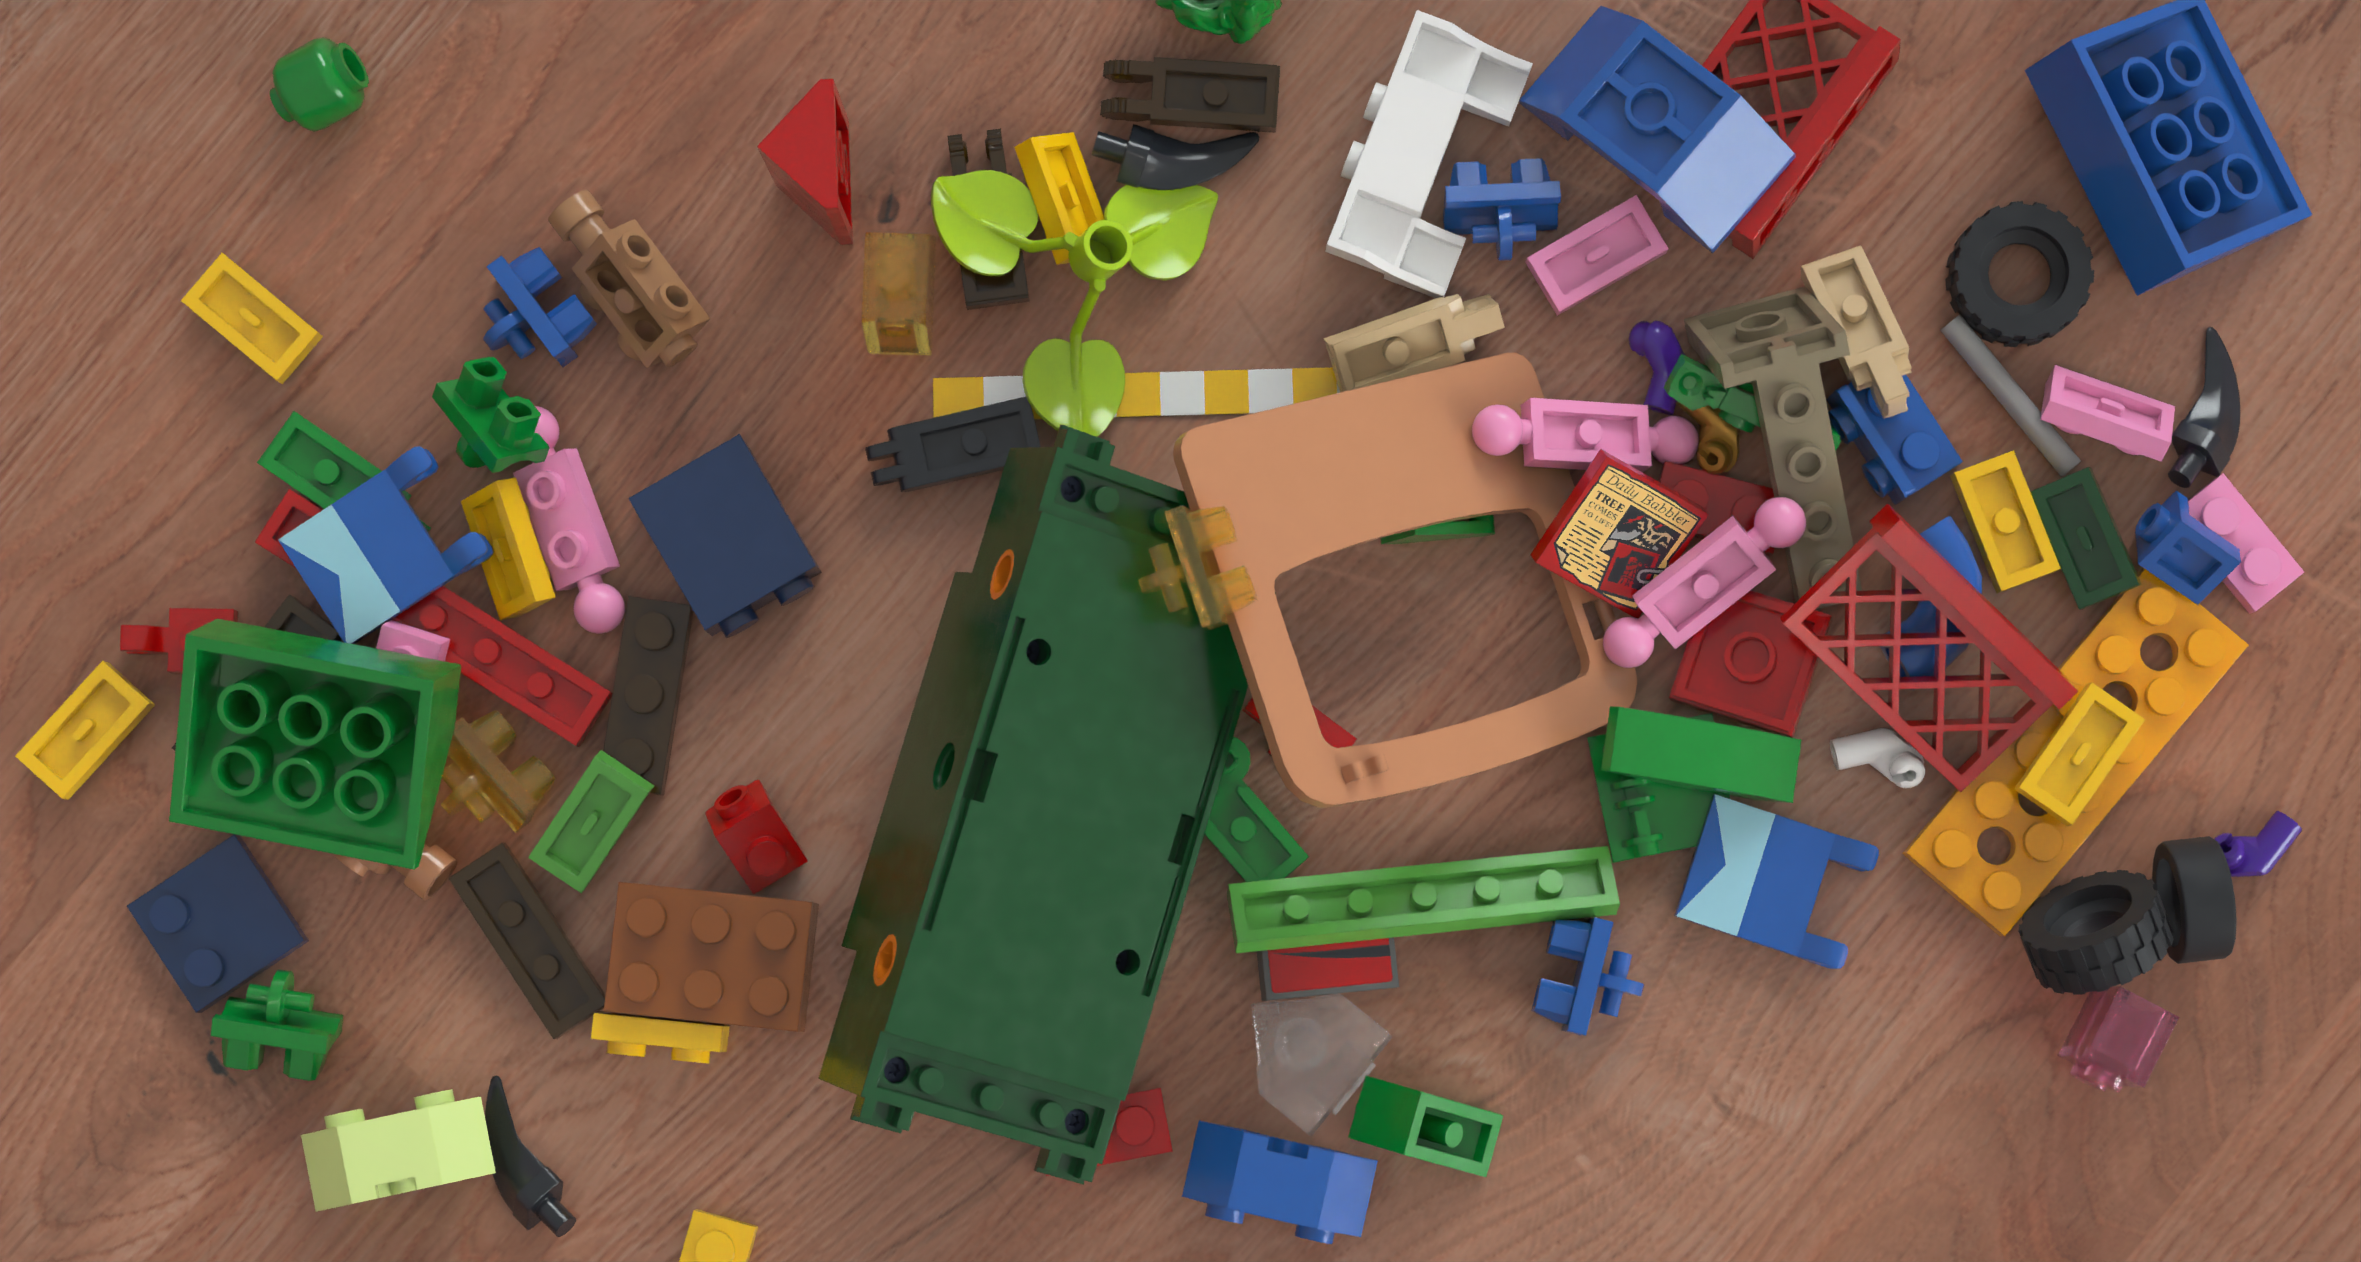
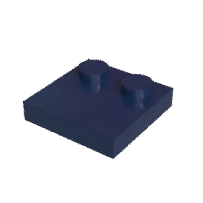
[127,834,309,1013]

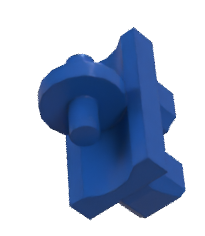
[1443,158,1561,261]
[483,247,597,367]
[1531,917,1644,1036]

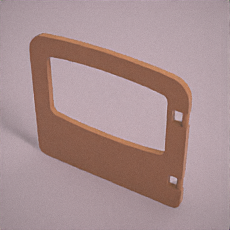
[1173,353,1637,808]

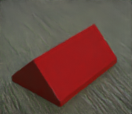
[757,78,853,245]

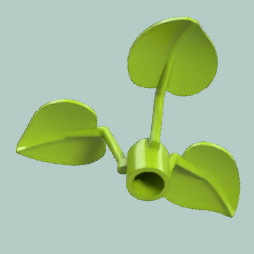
[931,170,1218,437]

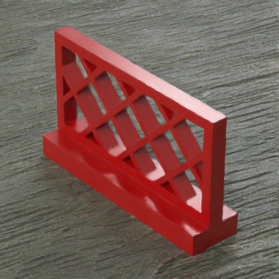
[1702,0,1901,259]
[1780,503,2078,792]

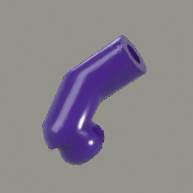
[1629,320,1685,415]
[2214,811,2302,877]

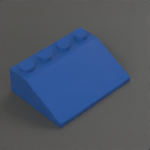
[2025,0,2312,296]

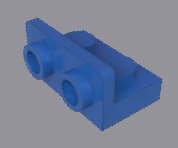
[1826,375,1963,505]

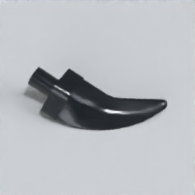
[1091,124,1260,190]
[2168,327,2240,488]
[485,1076,576,1237]

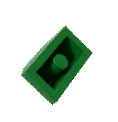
[1348,1075,1504,1177]

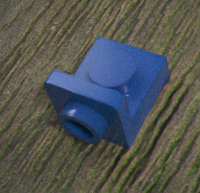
[2135,491,2241,605]

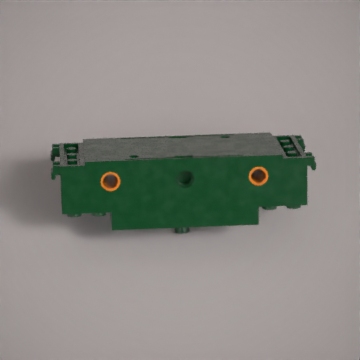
[818,425,1276,1185]

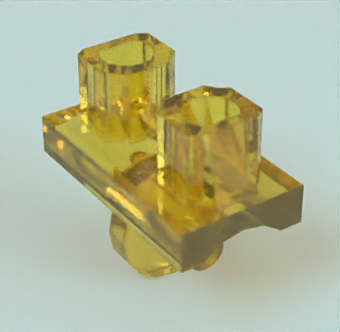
[1138,506,1258,630]
[441,710,556,833]

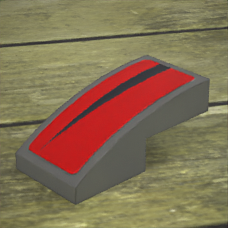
[1257,937,1399,1001]

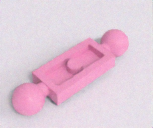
[1472,398,1699,473]
[513,406,625,634]
[1603,497,1806,668]

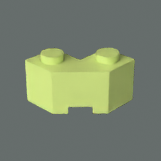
[301,1089,496,1212]

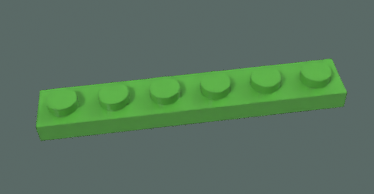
[1227,846,1620,953]

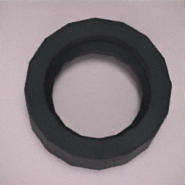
[2152,836,2237,964]

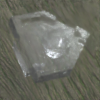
[1251,993,1393,1137]

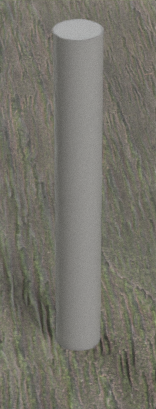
[1940,315,2081,477]

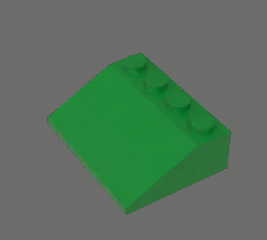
[169,619,461,870]

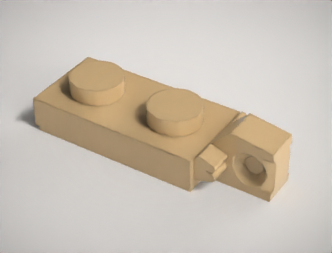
[1801,245,1912,419]
[1324,294,1505,393]

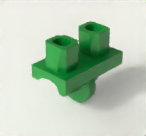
[432,357,550,473]
[211,969,343,1081]

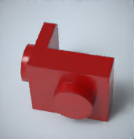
[705,780,808,895]

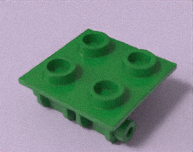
[1587,713,1730,863]

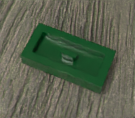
[2030,467,2142,610]

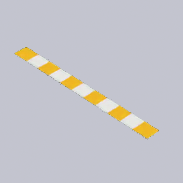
[933,367,1340,419]

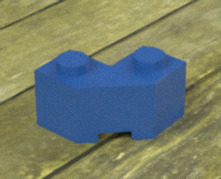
[1182,1120,1378,1244]

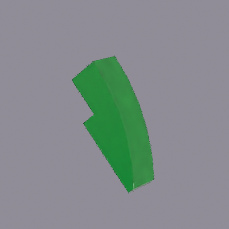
[1601,706,1801,803]

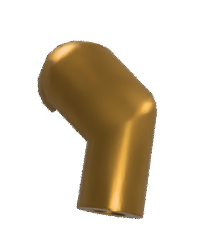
[1676,402,1740,474]

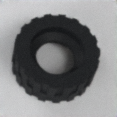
[1945,201,2094,347]
[2018,870,2174,995]

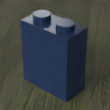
[628,434,822,638]

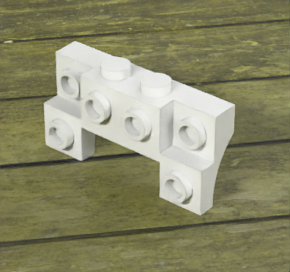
[1325,10,1533,298]

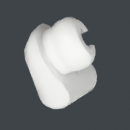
[1830,728,1925,788]

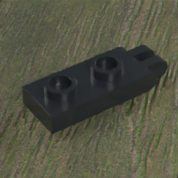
[865,396,1041,492]

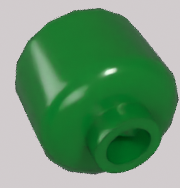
[270,37,369,132]

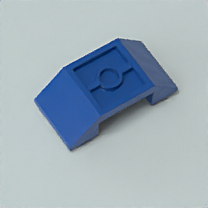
[1519,6,1796,253]

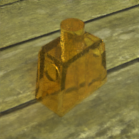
[862,232,936,356]

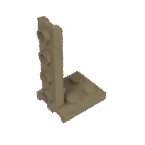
[1684,286,1862,610]

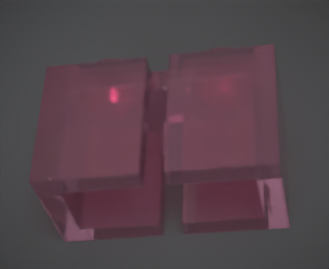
[2058,986,2179,1093]

